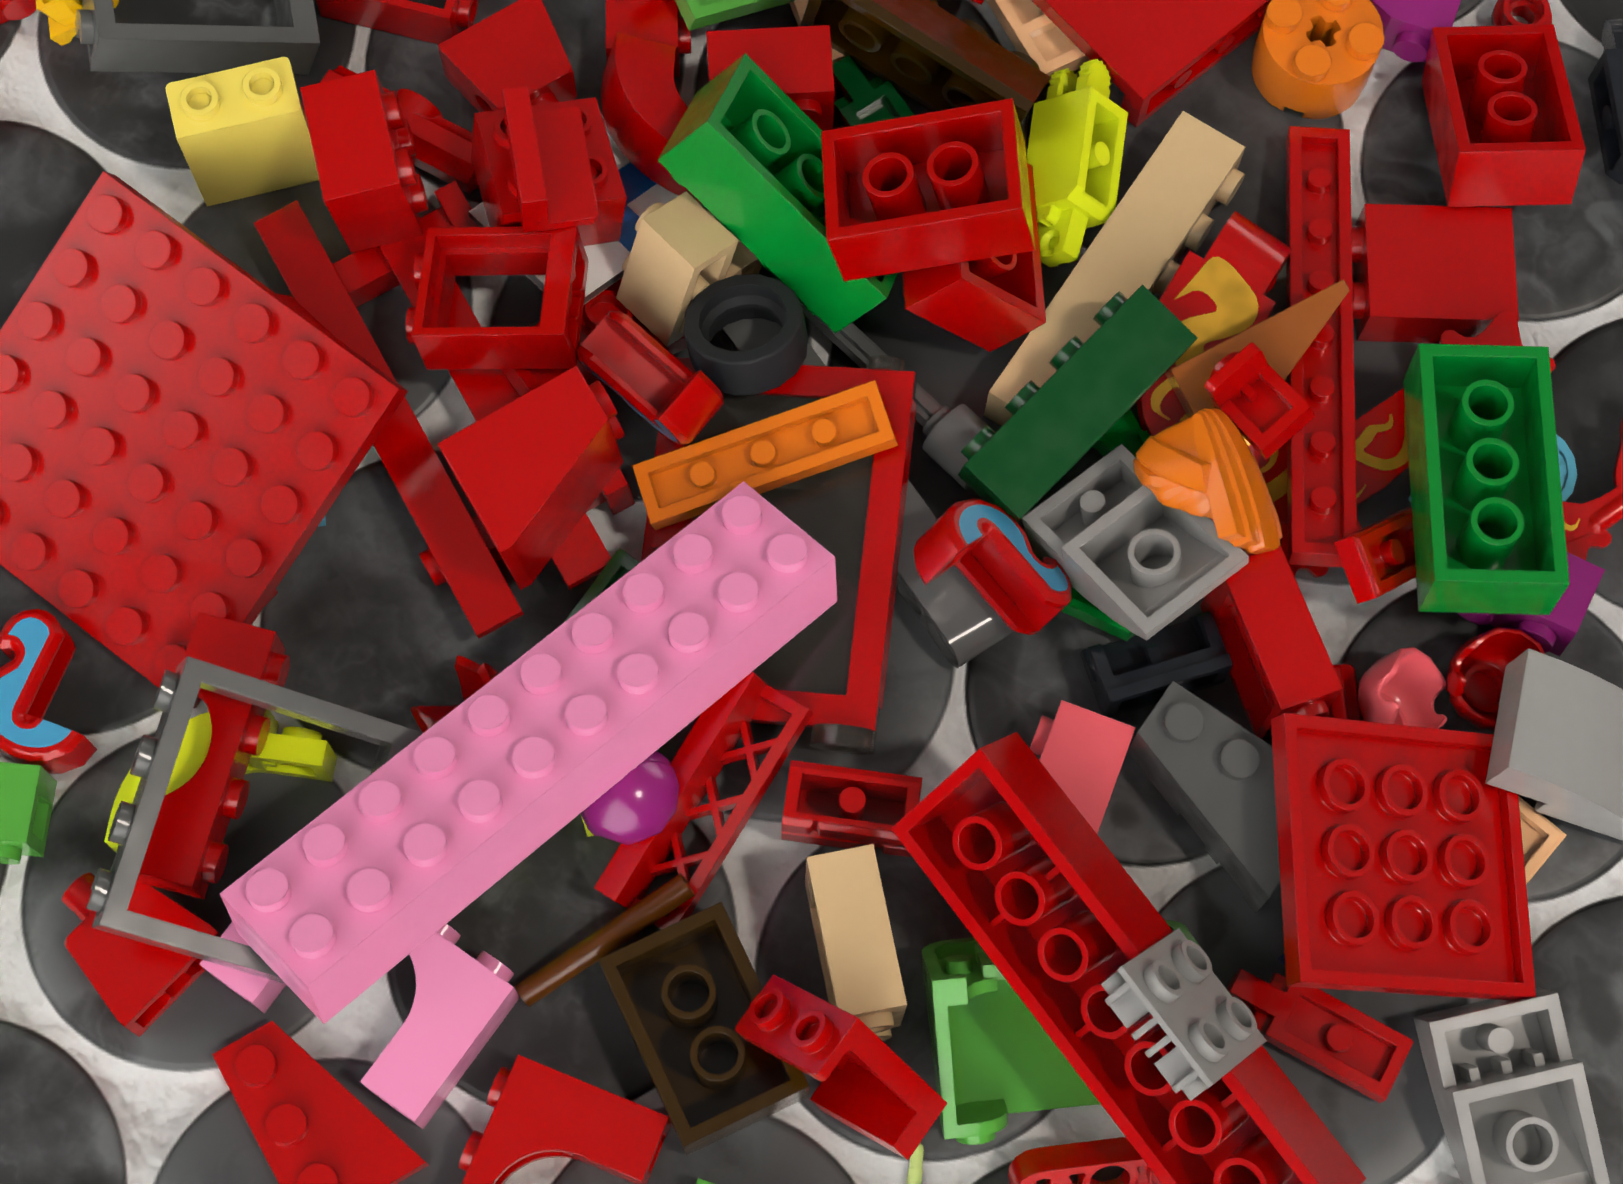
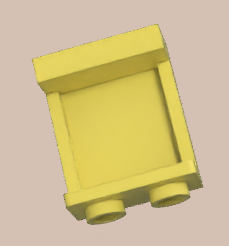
[165,57,319,207]

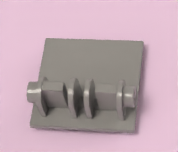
[1101,928,1267,1101]

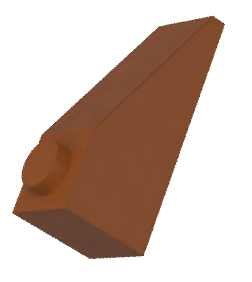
[1165,279,1350,418]

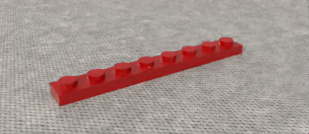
[1286,126,1357,568]

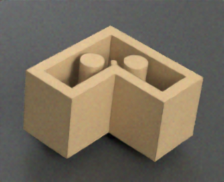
[616,191,762,347]

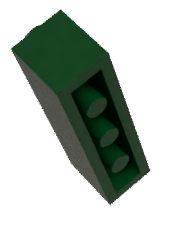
[958,284,1198,523]

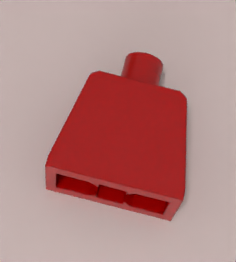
[438,0,577,112]
[62,872,221,1037]

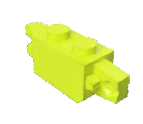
[1026,59,1128,267]

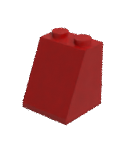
[437,365,625,590]

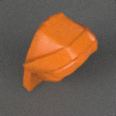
[1133,408,1283,554]

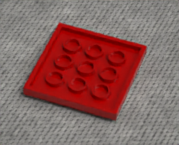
[1271,713,1536,1000]

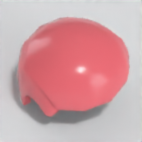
[1357,647,1447,729]

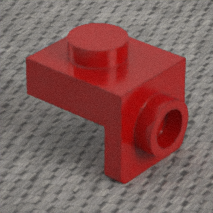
[1204,342,1315,460]

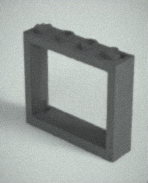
[75,0,320,75]
[86,656,423,984]

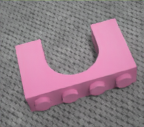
[199,922,520,1129]

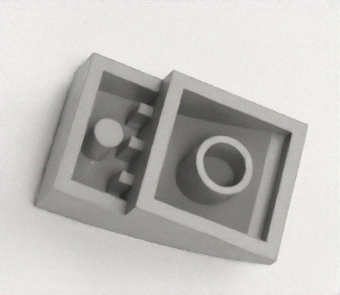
[1022,444,1249,641]
[1486,648,1623,841]
[1413,988,1610,1184]

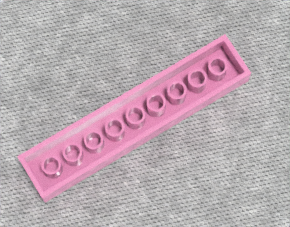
[220,481,837,1024]

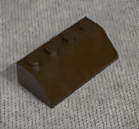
[800,0,1050,125]

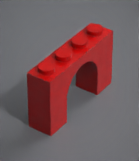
[458,1054,671,1184]

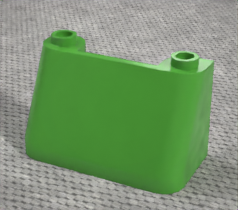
[922,920,1200,1145]

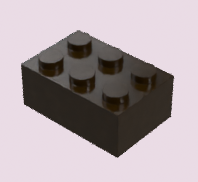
[598,901,809,1156]

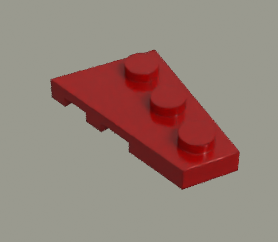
[212,1021,429,1184]

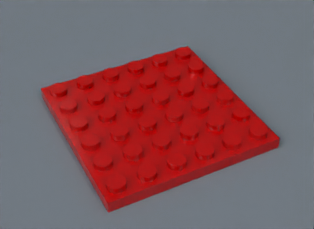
[0,171,408,708]

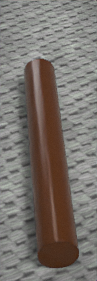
[515,873,695,1007]

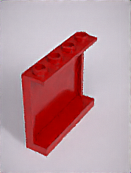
[1031,0,1271,128]

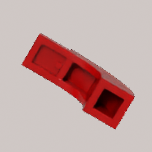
[601,32,702,204]

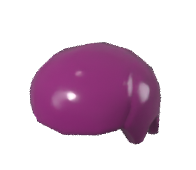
[580,751,680,845]

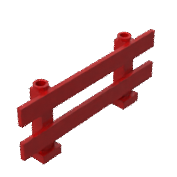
[254,180,635,639]

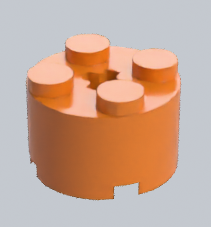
[1251,0,1384,120]

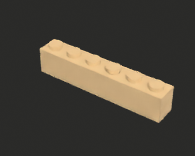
[984,111,1246,426]

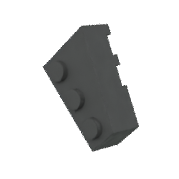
[1128,681,1280,913]

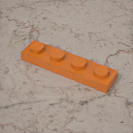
[632,380,898,530]

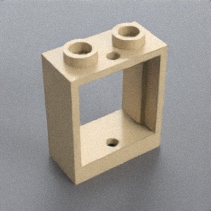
[805,844,907,1041]

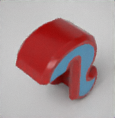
[576,311,724,445]
[913,498,1072,635]
[0,609,97,774]

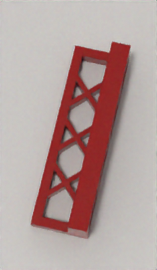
[594,672,814,930]

